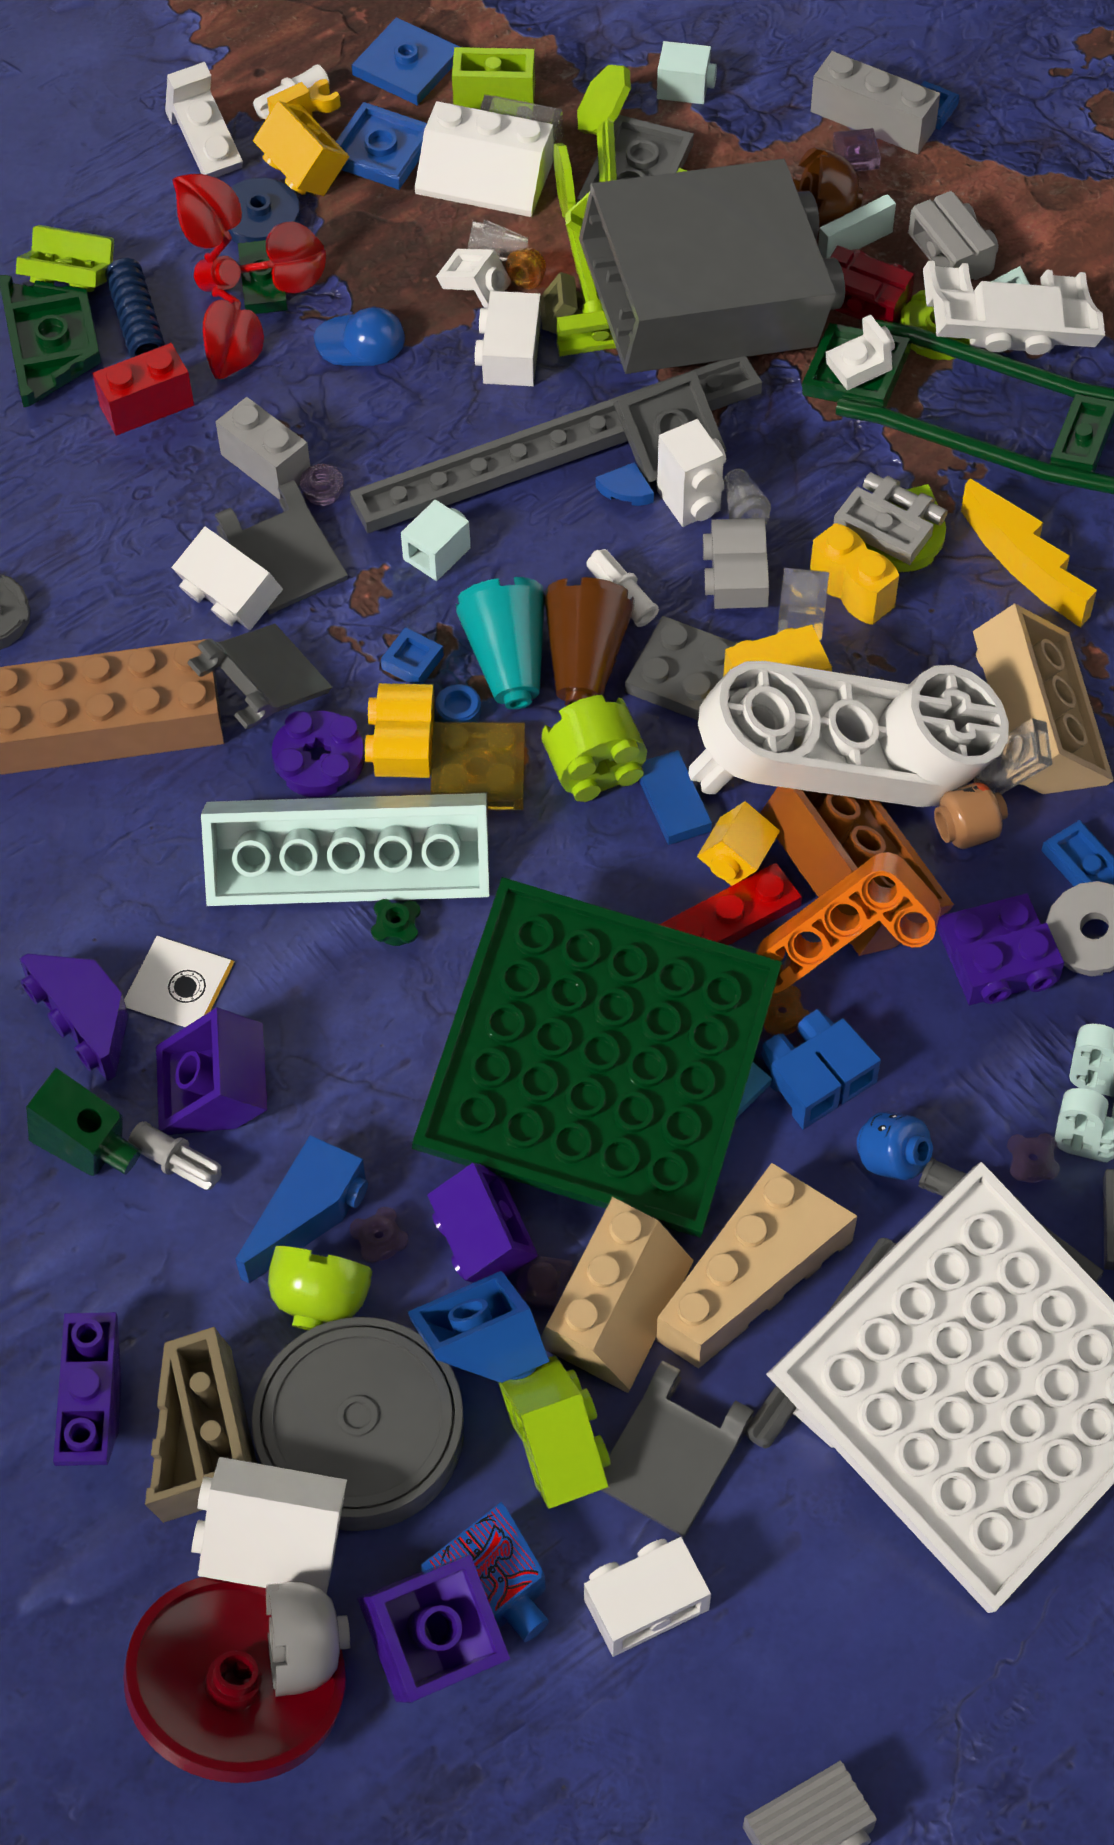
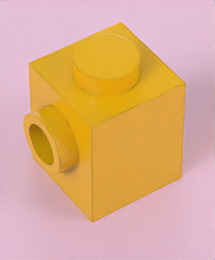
[697,801,780,886]

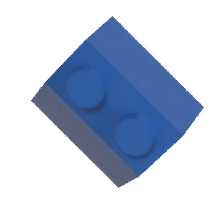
[408,1271,549,1383]

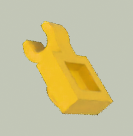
[267,79,341,117]

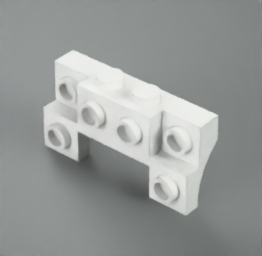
[923,261,1105,355]

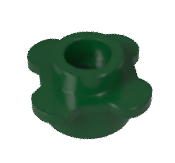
[371,899,421,946]

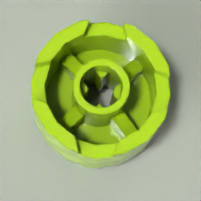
[541,695,647,802]

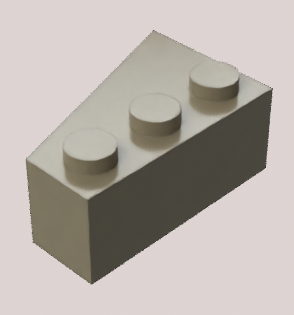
[145,1327,257,1523]

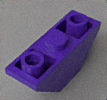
[20,954,129,1082]
[53,1312,122,1466]

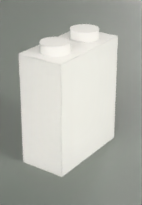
[191,1457,347,1594]

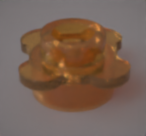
[764,985,810,1035]

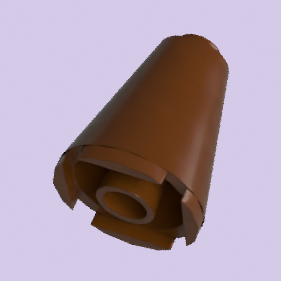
[544,577,635,706]

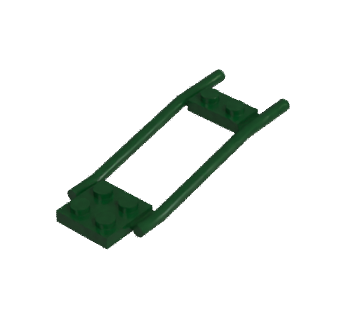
[802,319,1114,495]

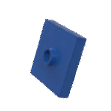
[352,17,460,106]
[336,102,427,190]

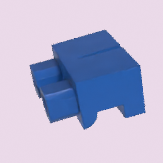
[761,1009,881,1130]

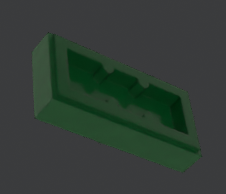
[238,240,287,314]

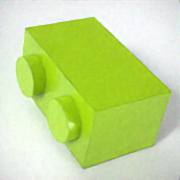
[452,47,535,114]

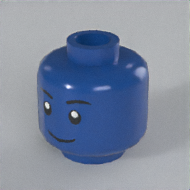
[857,1111,933,1180]

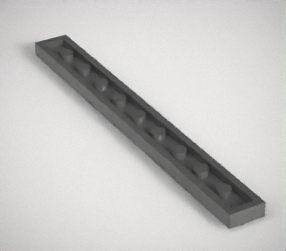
[350,356,762,534]

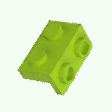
[16,225,114,292]

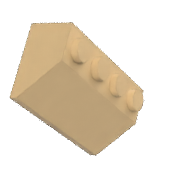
[973,603,1114,794]

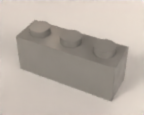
[811,51,940,154]

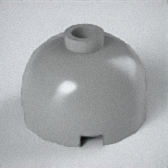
[266,1582,350,1697]

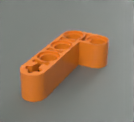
[756,852,941,993]

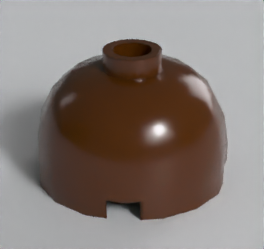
[793,147,863,234]

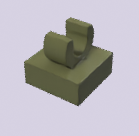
[541,272,584,334]

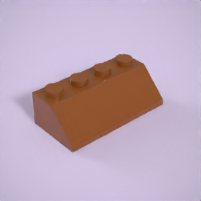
[760,787,954,956]

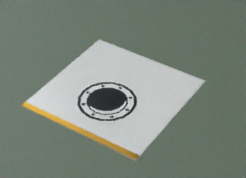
[124,936,235,1027]

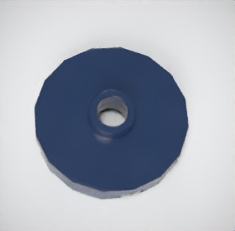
[228,178,300,244]

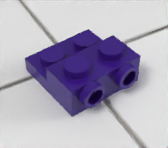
[937,893,1064,1006]

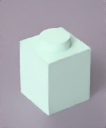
[657,41,717,104]
[401,500,471,581]

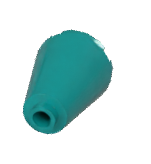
[456,577,545,709]

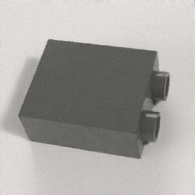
[579,159,845,374]

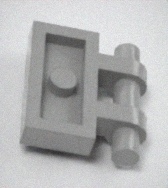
[833,472,948,565]

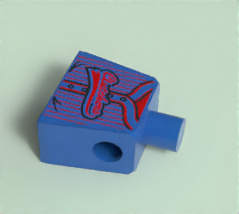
[421,1502,549,1642]

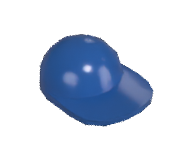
[313,306,405,366]

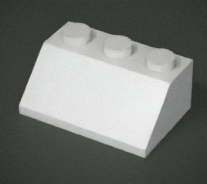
[415,101,554,217]

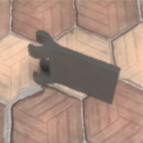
[215,480,348,615]
[187,624,332,729]
[601,1360,754,1538]

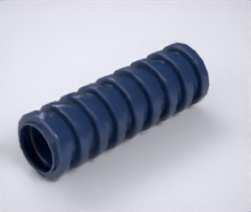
[105,258,165,358]

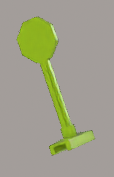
[565,65,631,234]
[553,143,616,356]

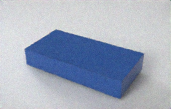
[639,750,712,845]

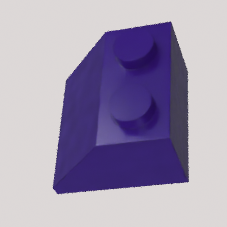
[156,1007,267,1135]
[357,1555,510,1703]

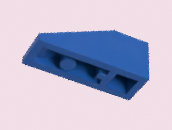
[235,1135,369,1283]

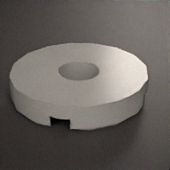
[1046,881,1114,976]

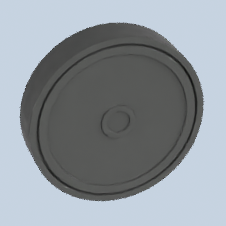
[252,1317,464,1531]

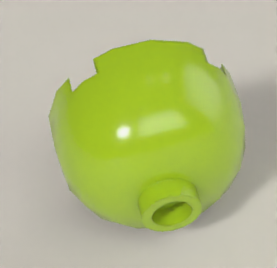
[268,1246,372,1330]

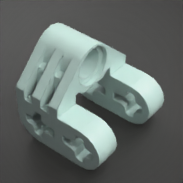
[1054,1024,1114,1163]

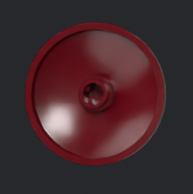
[123,1577,346,1783]

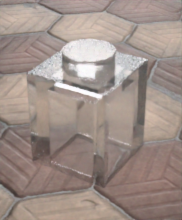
[778,568,829,640]

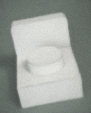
[436,249,511,308]
[826,315,895,390]

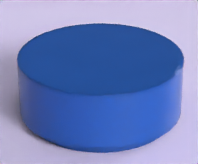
[435,684,481,731]

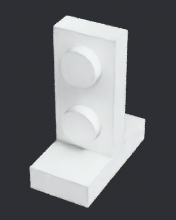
[165,62,243,178]

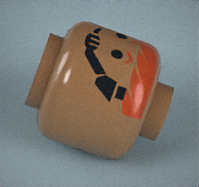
[934,782,1008,849]

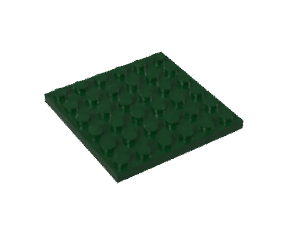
[412,877,782,1238]

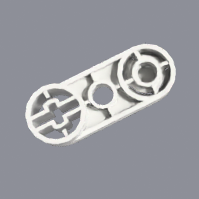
[688,661,1009,807]

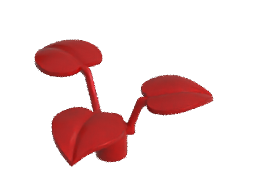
[172,174,326,379]

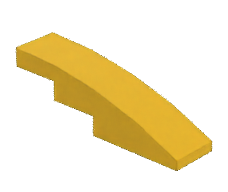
[961,478,1097,628]

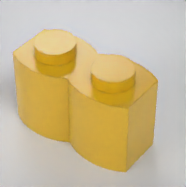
[810,523,899,625]
[365,683,435,778]

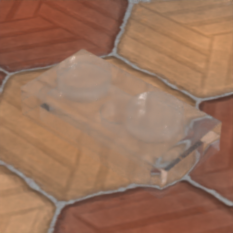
[973,718,1053,794]

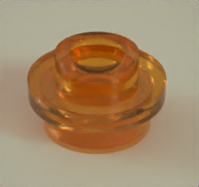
[506,248,546,289]

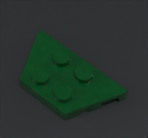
[0,275,101,407]

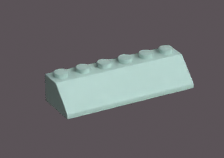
[201,793,489,906]

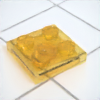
[431,722,525,810]

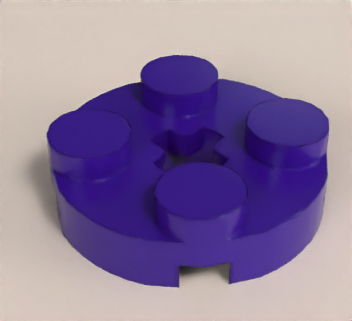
[272,711,365,797]

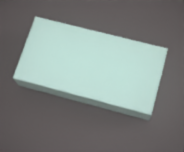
[818,194,896,259]

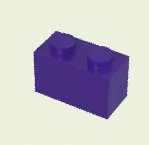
[427,1162,538,1283]

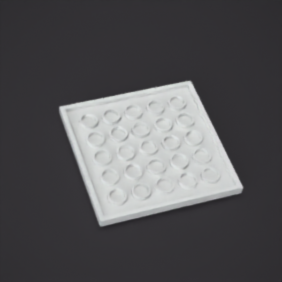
[766,1162,1114,1613]

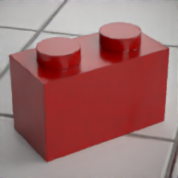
[92,343,194,436]

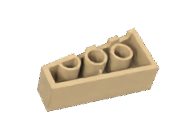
[656,1163,857,1368]

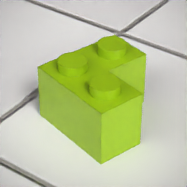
[499,1355,611,1509]

